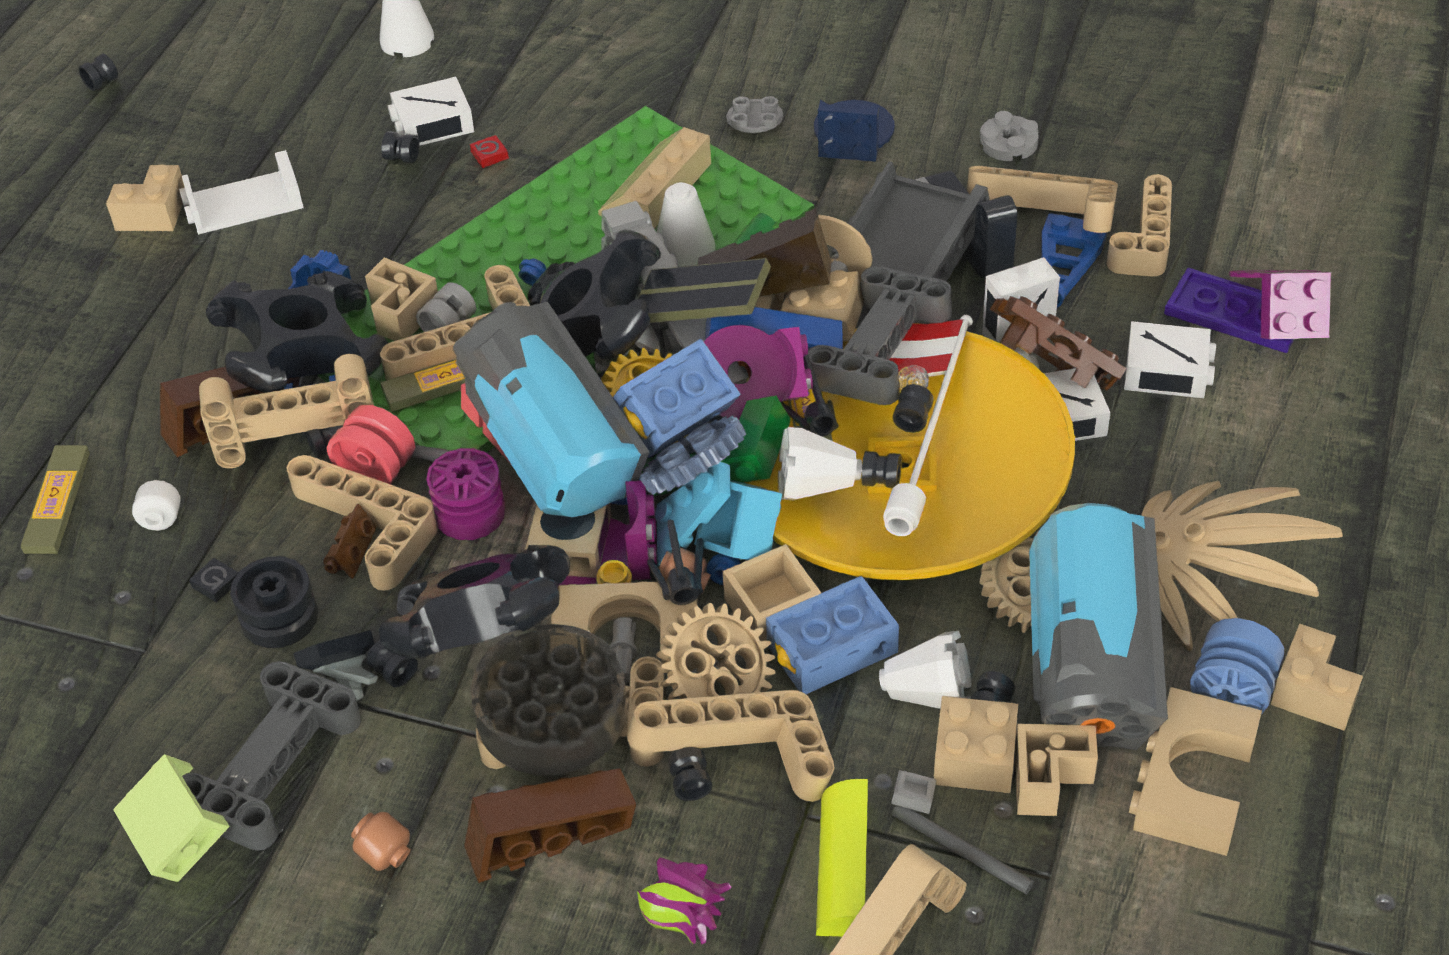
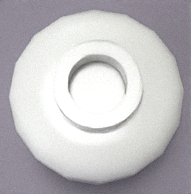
[132,480,180,531]

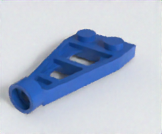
[1041,213,1108,307]

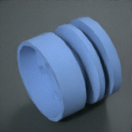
[1190,618,1284,714]

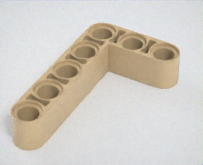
[967,166,1118,233]
[380,265,530,380]
[287,455,438,591]
[627,690,835,802]
[830,844,967,955]

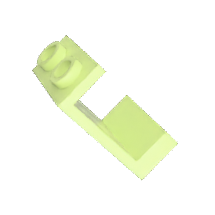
[113,754,230,882]

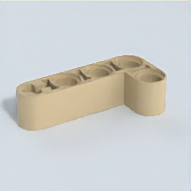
[1106,174,1172,276]

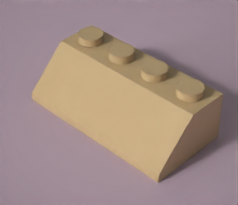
[598,127,711,229]

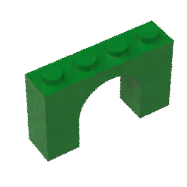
[640,396,791,496]

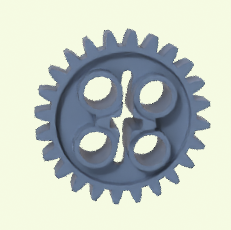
[640,416,746,494]

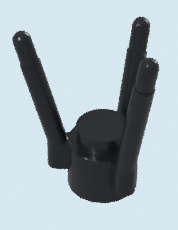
[781,355,839,436]
[647,520,704,605]

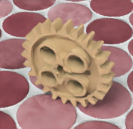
[979,531,1038,633]
[656,603,775,700]

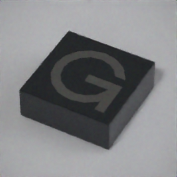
[189,558,239,603]

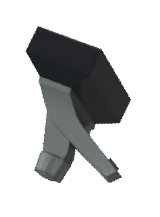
[293,630,378,700]

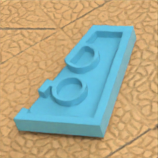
[655,462,731,566]

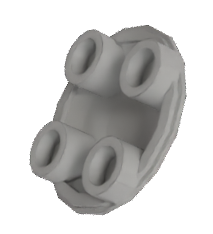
[726,96,784,133]

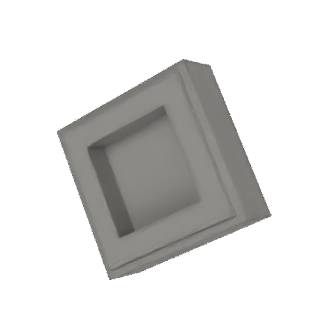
[891,770,936,814]

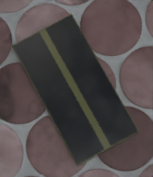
[638,258,771,323]

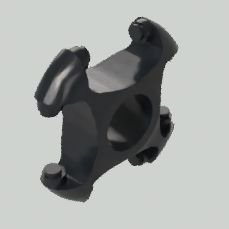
[527,229,661,359]
[206,270,388,393]
[379,545,570,659]

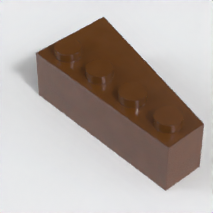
[160,366,299,457]
[464,768,636,883]

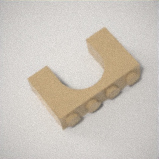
[550,581,698,677]
[1129,687,1262,856]

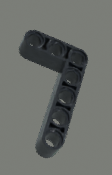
[925,170,1017,278]

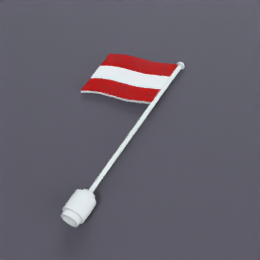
[883,315,973,536]

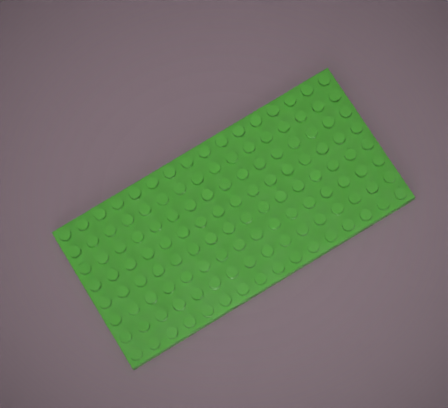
[318,106,814,462]

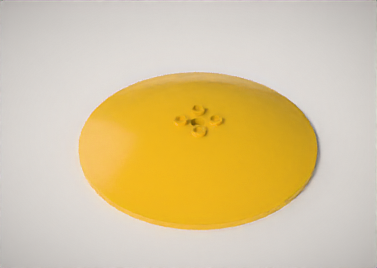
[744,323,1075,580]

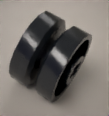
[230,556,318,648]

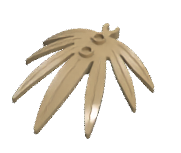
[1141,481,1343,651]

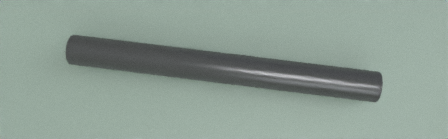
[892,805,1034,895]

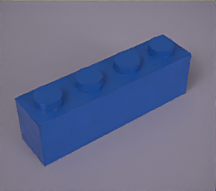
[705,307,843,367]

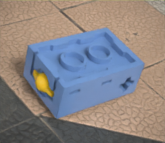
[613,339,741,458]
[766,576,899,694]

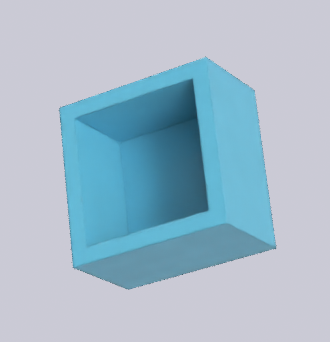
[694,480,782,560]

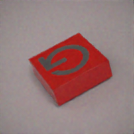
[470,135,509,168]

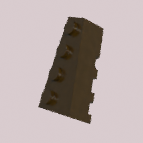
[697,208,832,297]

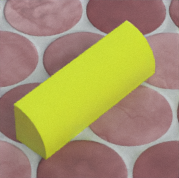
[816,779,868,937]

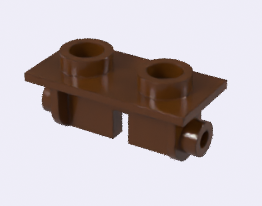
[323,504,377,579]

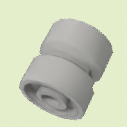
[416,282,477,332]

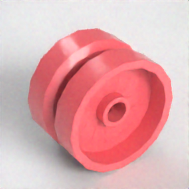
[327,405,416,485]

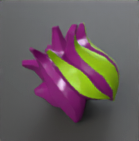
[637,857,731,945]

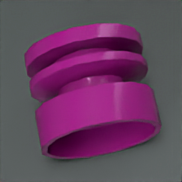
[426,448,506,540]

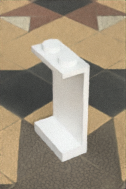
[179,150,303,234]

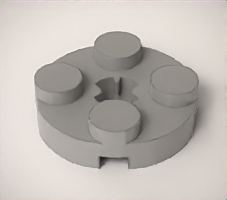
[980,111,1039,161]

